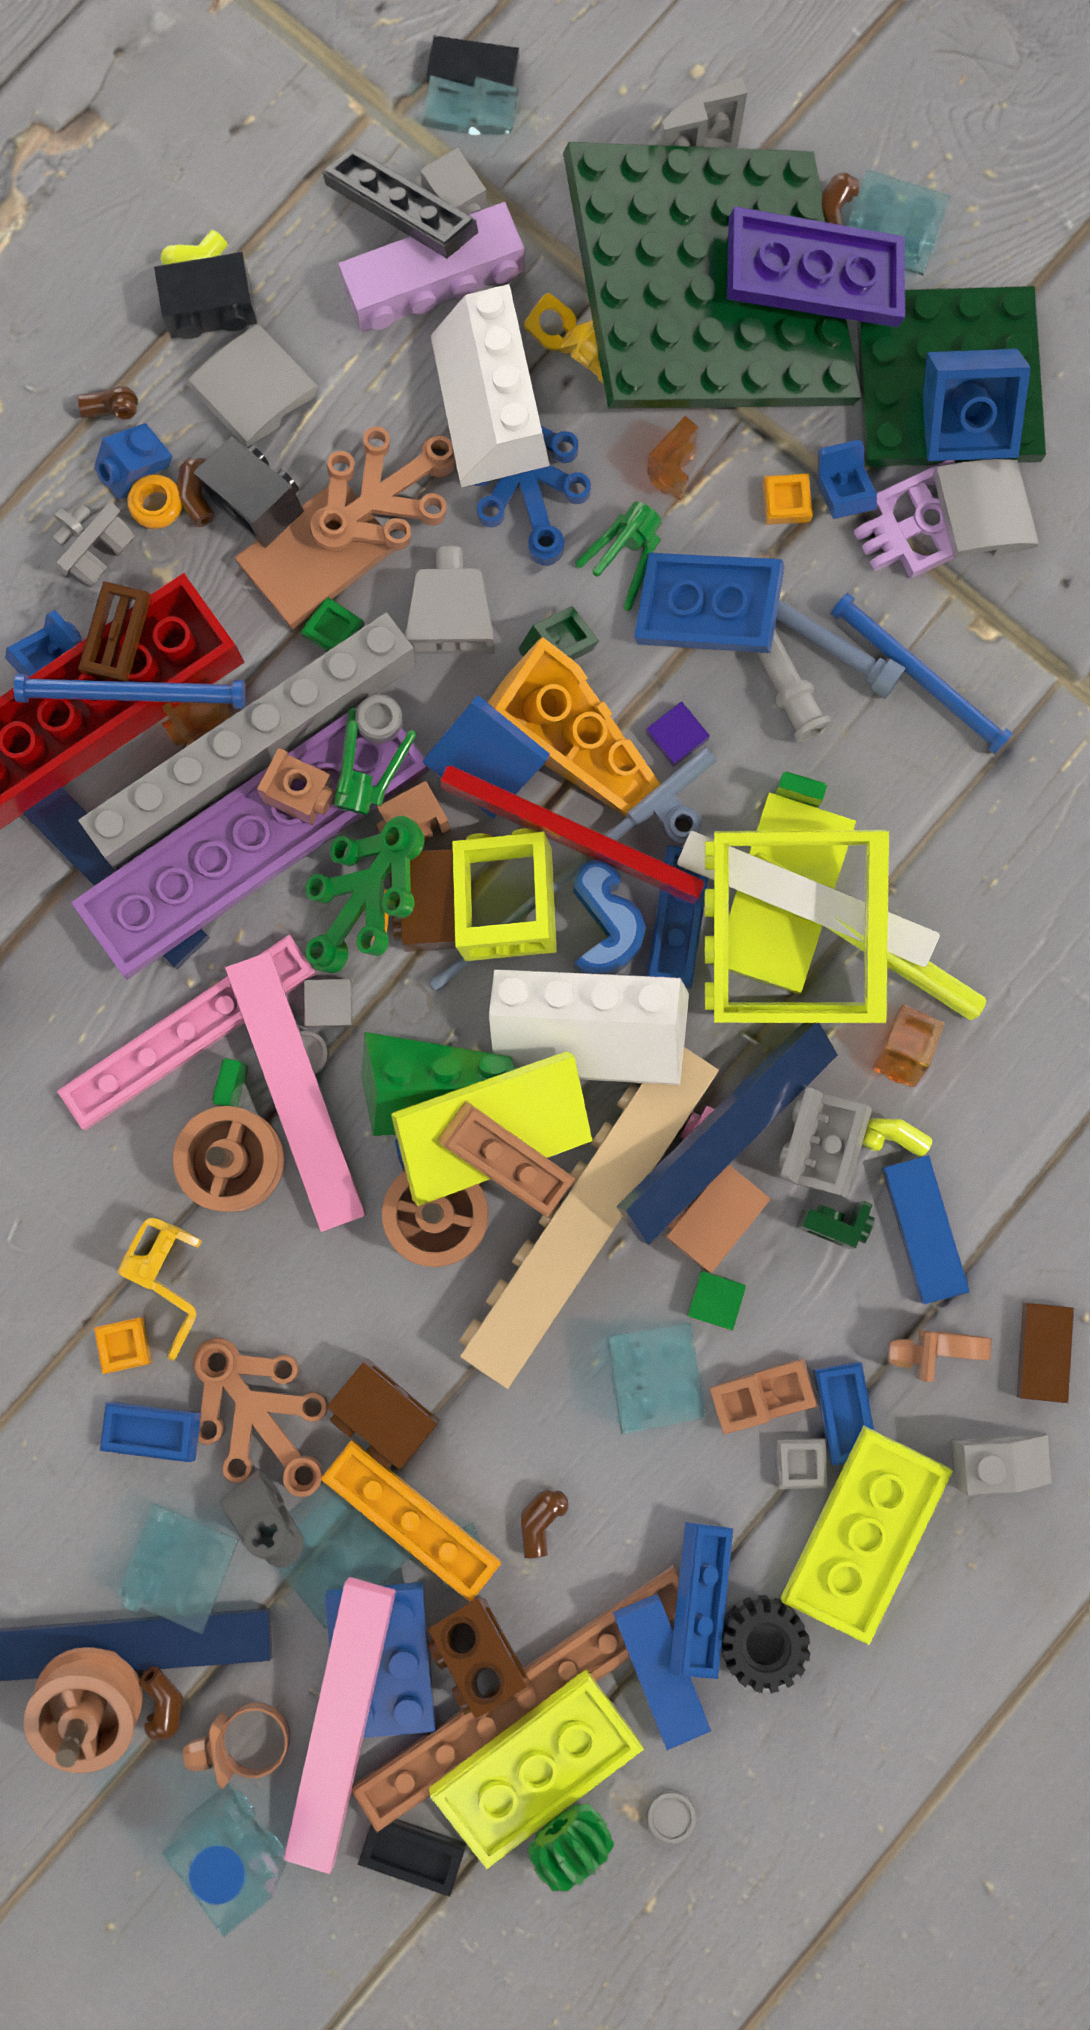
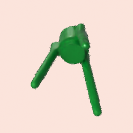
[575,502,662,611]
[332,707,416,815]

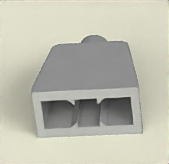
[406,546,494,654]

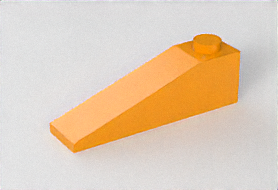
[487,637,660,817]

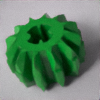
[528,1804,614,1892]

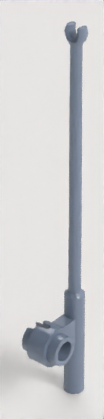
[429,747,717,991]

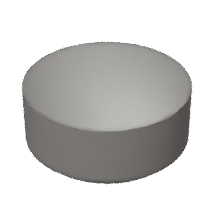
[356,695,403,744]

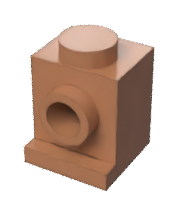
[257,748,336,825]
[375,781,451,842]

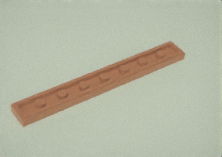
[351,1565,680,1832]

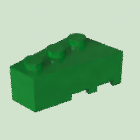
[361,1032,515,1136]

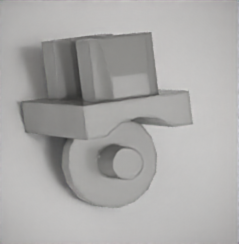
[52,501,135,587]

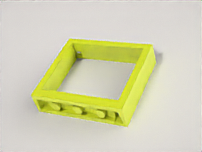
[705,830,889,1023]

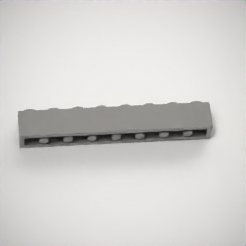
[78,612,415,870]

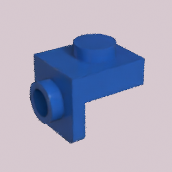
[94,423,173,500]
[817,440,877,519]
[5,610,82,677]

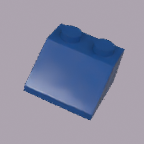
[923,349,1031,461]

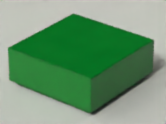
[301,597,364,652]
[774,771,828,808]
[212,1058,248,1107]
[687,1271,747,1331]

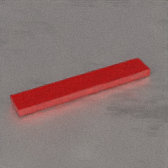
[441,765,705,904]

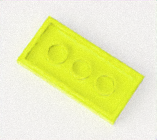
[712,792,856,995]
[391,1051,592,1206]
[780,1425,953,1645]
[429,1669,644,1869]

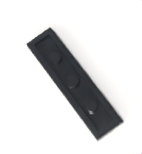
[322,147,478,259]

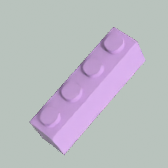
[338,202,525,332]

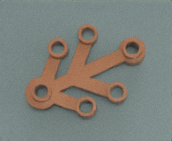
[310,426,456,551]
[193,1338,328,1497]

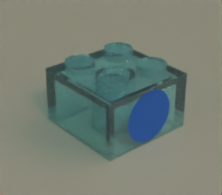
[162,1784,287,1937]

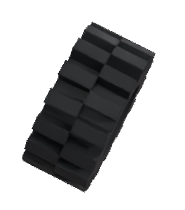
[721,1595,811,1693]

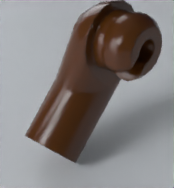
[821,173,860,226]
[78,386,138,420]
[177,458,215,527]
[521,1490,569,1559]
[139,1666,183,1741]

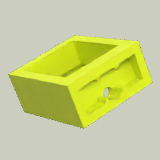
[452,828,557,961]

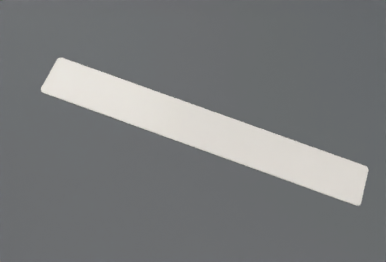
[677,831,940,967]

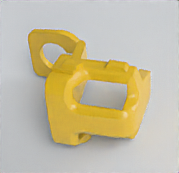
[524,293,603,383]
[117,1217,202,1361]

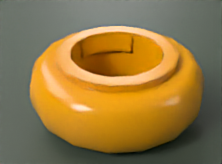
[127,474,183,529]

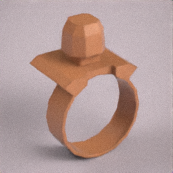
[887,1330,992,1382]
[183,1703,290,1789]

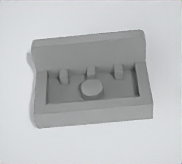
[779,1087,872,1198]

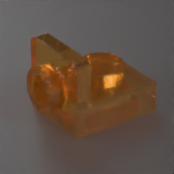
[647,416,699,500]
[161,702,233,747]
[873,1004,945,1087]

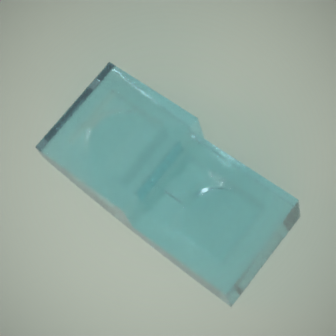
[421,75,518,135]

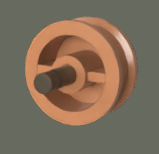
[173,1106,285,1212]
[382,1171,489,1267]
[23,1647,143,1773]

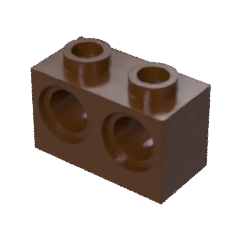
[428,1598,533,1719]

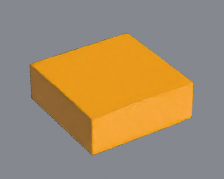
[763,473,812,525]
[94,1317,152,1374]

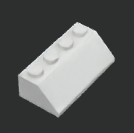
[430,284,550,487]
[489,970,689,1085]

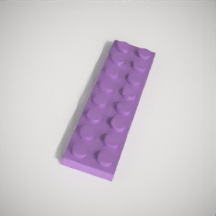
[71,694,430,980]

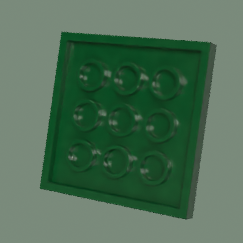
[857,286,1046,467]

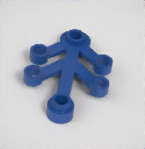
[474,425,591,566]

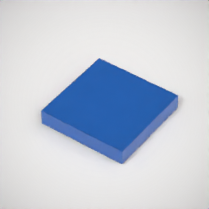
[422,695,550,819]

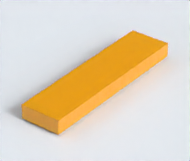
[321,1439,502,1602]

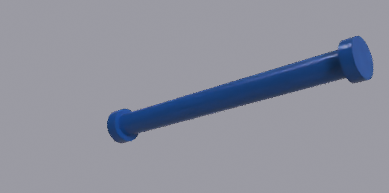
[830,593,1013,755]
[14,674,246,709]

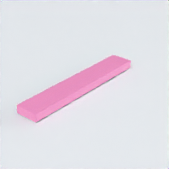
[57,935,317,1130]
[225,952,366,1232]
[284,1577,396,1874]

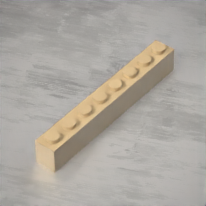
[459,1047,719,1389]

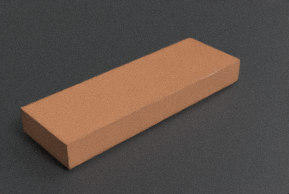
[437,1101,575,1217]

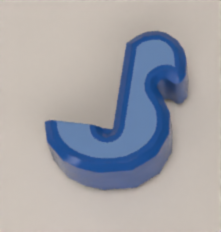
[573,860,646,975]

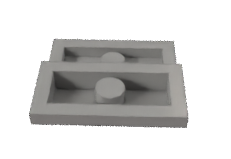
[659,77,747,148]
[187,324,318,447]
[933,459,1039,558]

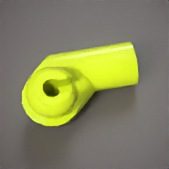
[161,230,228,265]
[862,1118,932,1157]

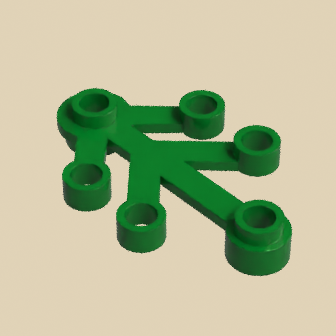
[305,816,424,974]

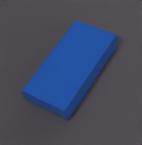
[813,1361,875,1466]
[100,1402,201,1462]

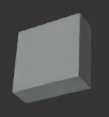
[304,979,353,1028]
[776,1438,827,1489]

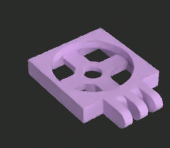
[854,460,955,579]

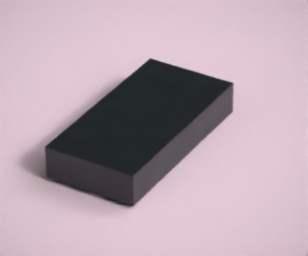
[427,35,519,97]
[358,1819,466,1897]

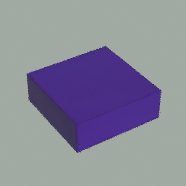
[646,701,710,767]

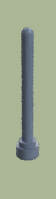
[776,599,906,699]

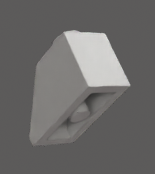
[951,1434,1052,1496]

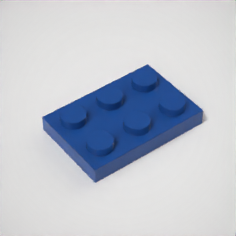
[634,553,785,653]
[325,1582,436,1738]

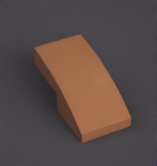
[709,1358,818,1434]

